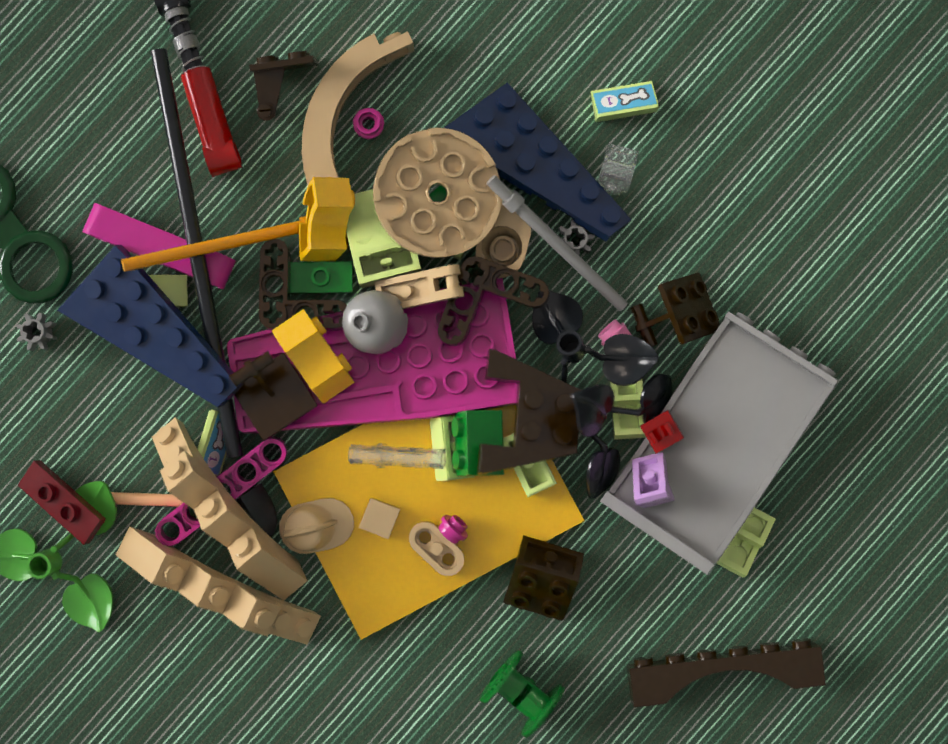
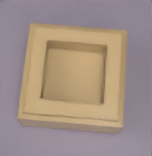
[359,498,400,539]

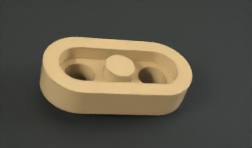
[409,521,464,576]

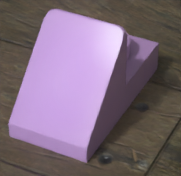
[632,452,675,508]

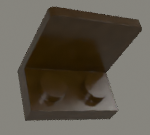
[503,535,584,621]

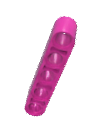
[82,203,236,290]
[155,437,287,546]

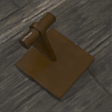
[249,51,319,121]
[630,272,720,347]
[229,351,318,441]

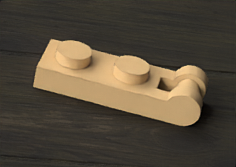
[374,264,465,309]

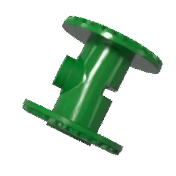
[480,650,565,738]

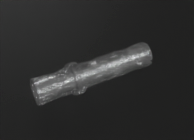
[348,443,446,469]

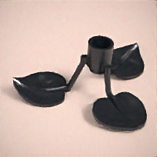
[532,290,659,386]
[571,373,672,499]

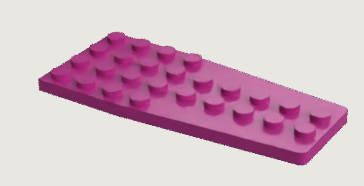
[227,278,518,434]

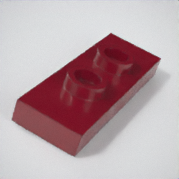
[18,460,106,545]

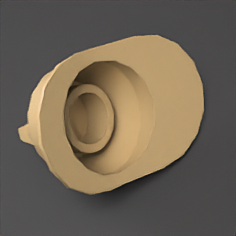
[475,203,531,278]
[279,498,354,554]

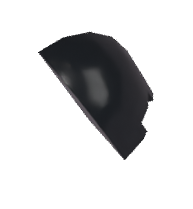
[235,484,277,537]

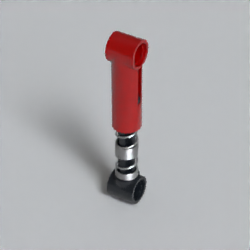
[154,0,243,177]

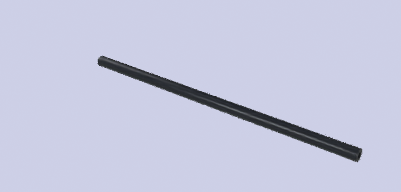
[151,48,243,458]

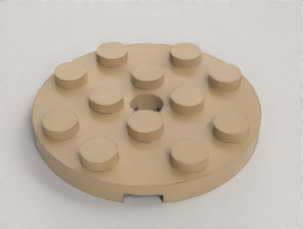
[373,128,502,258]

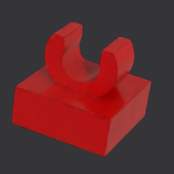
[640,410,684,454]

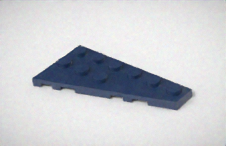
[444,83,631,242]
[57,245,244,407]

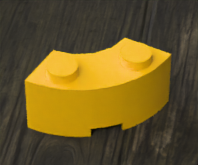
[299,177,355,262]
[272,309,355,404]

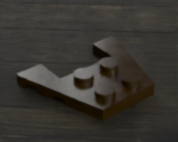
[477,349,580,475]

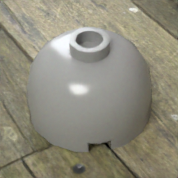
[342,290,408,354]

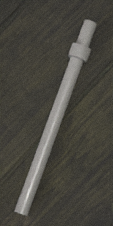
[486,175,628,311]

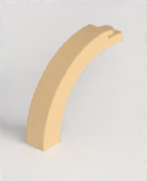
[302,32,414,185]

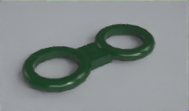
[0,164,73,304]

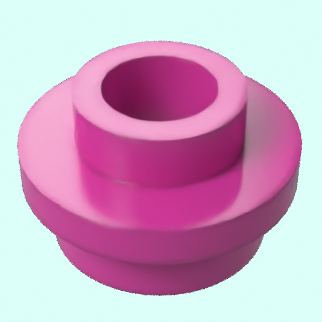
[353,108,384,139]
[438,514,468,544]

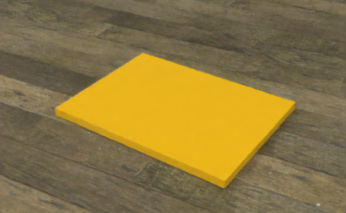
[273,405,585,640]

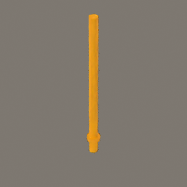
[121,216,306,272]

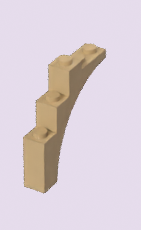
[152,417,308,600]
[116,526,321,645]

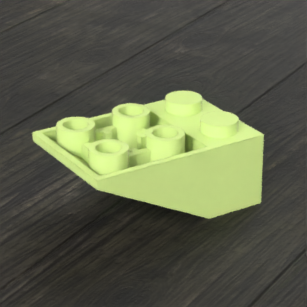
[346,189,422,288]

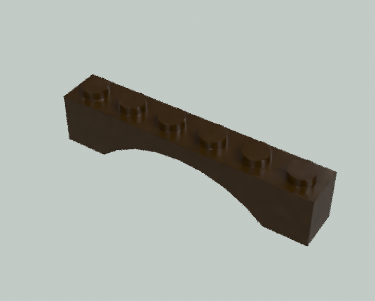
[626,638,826,707]

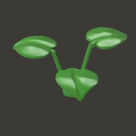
[0,481,117,632]

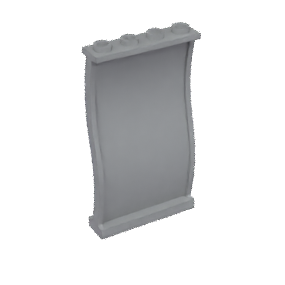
[600,311,838,575]

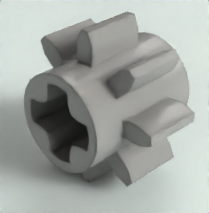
[558,219,595,255]
[16,313,57,351]

